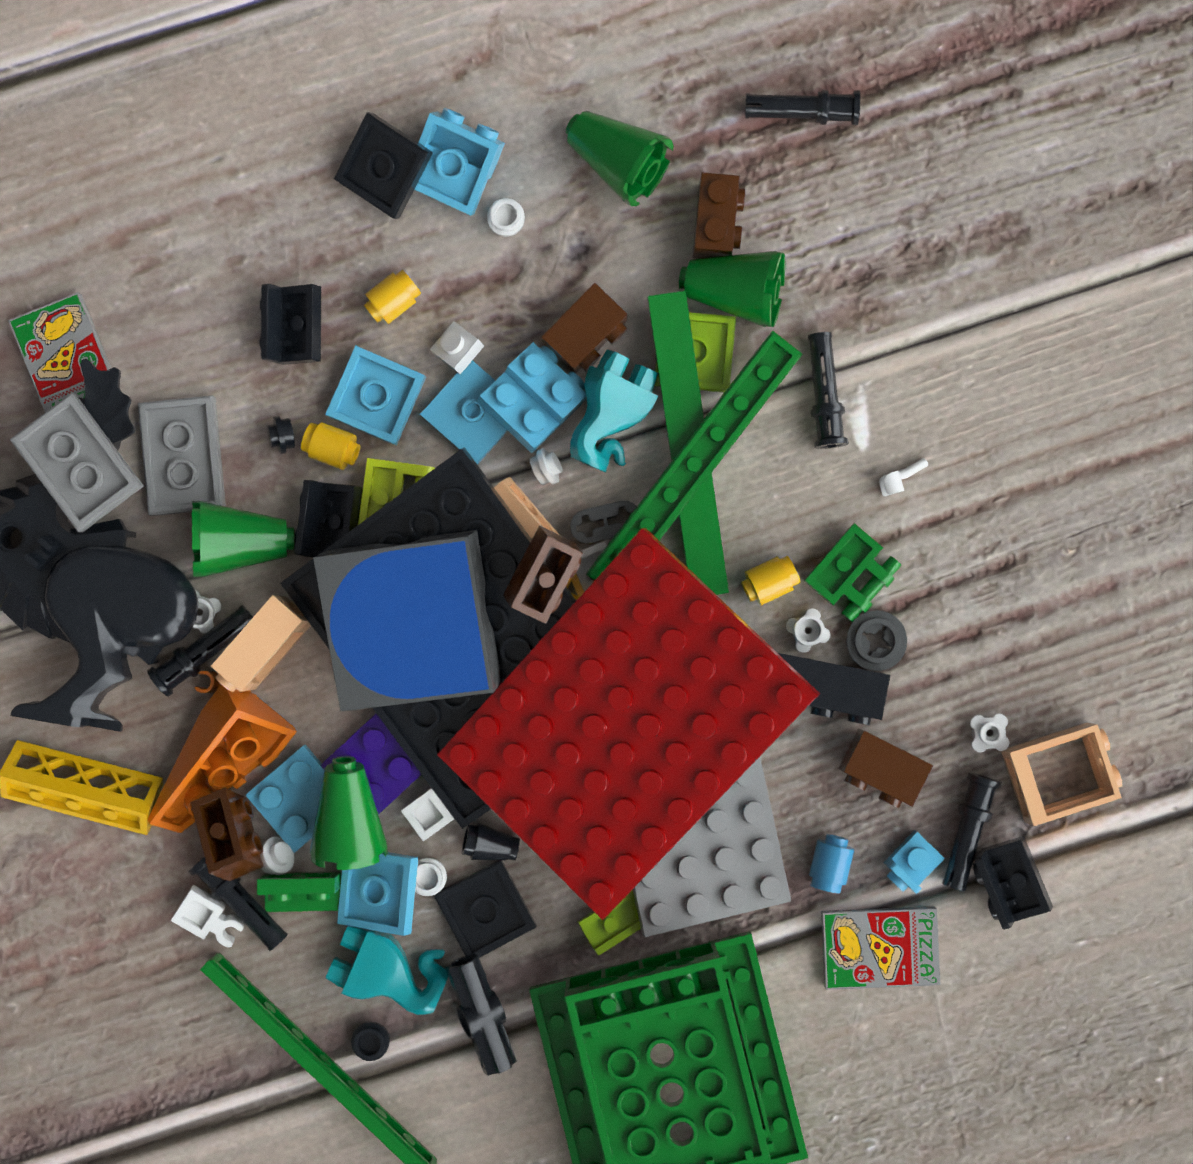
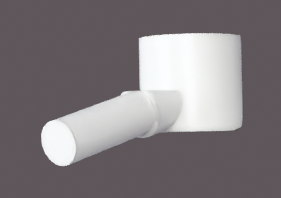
[879,458,928,496]

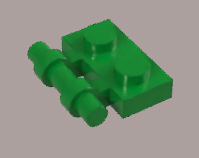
[804,523,902,623]

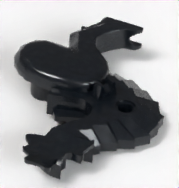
[0,359,199,732]

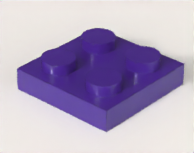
[320,713,422,815]

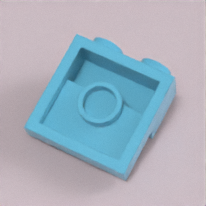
[414,108,505,216]
[477,342,586,454]

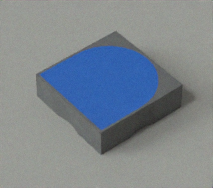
[313,530,502,712]

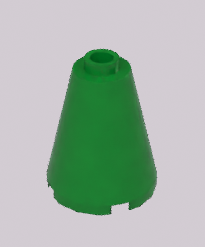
[566,111,674,207]
[679,251,786,327]
[192,501,294,578]
[310,756,388,870]

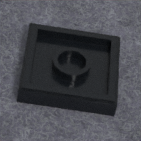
[334,112,433,219]
[434,860,537,958]

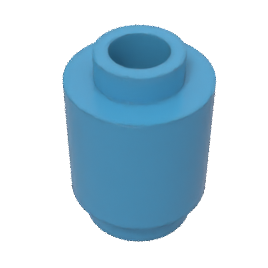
[809,834,854,893]

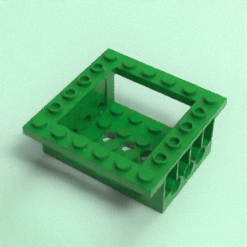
[529,931,808,1164]

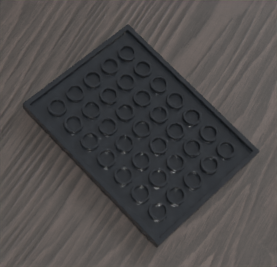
[280,447,576,829]

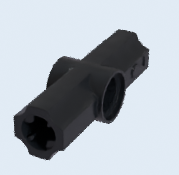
[445,954,517,1076]

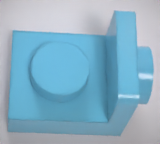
[883,830,945,894]

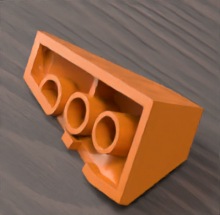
[148,685,297,833]

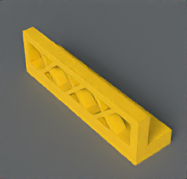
[0,740,163,835]

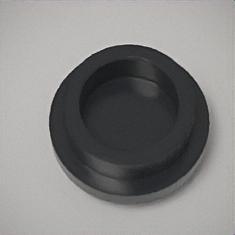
[267,416,295,454]
[351,1021,390,1061]

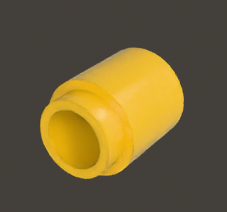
[364,269,421,324]
[301,422,361,470]
[741,556,801,606]

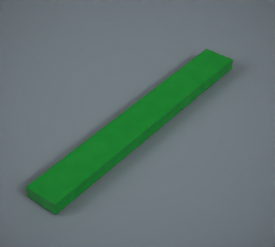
[647,291,729,595]
[585,331,803,581]
[200,953,437,1164]

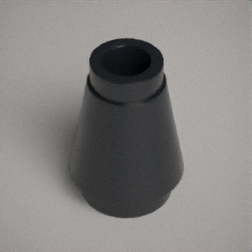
[462,823,520,861]

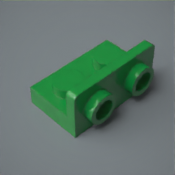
[257,871,342,912]

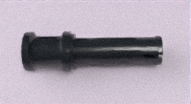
[745,90,860,125]
[808,332,849,449]
[147,605,253,697]
[942,773,1002,891]
[188,857,288,951]

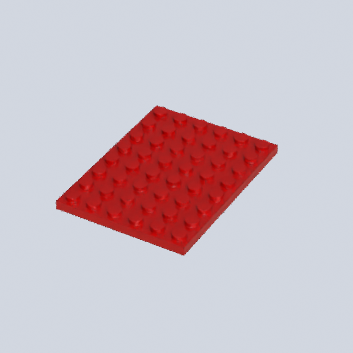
[437,528,820,920]

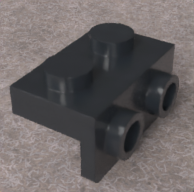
[259,284,321,365]
[294,480,363,558]
[973,836,1053,930]

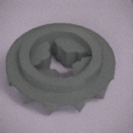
[846,610,907,671]

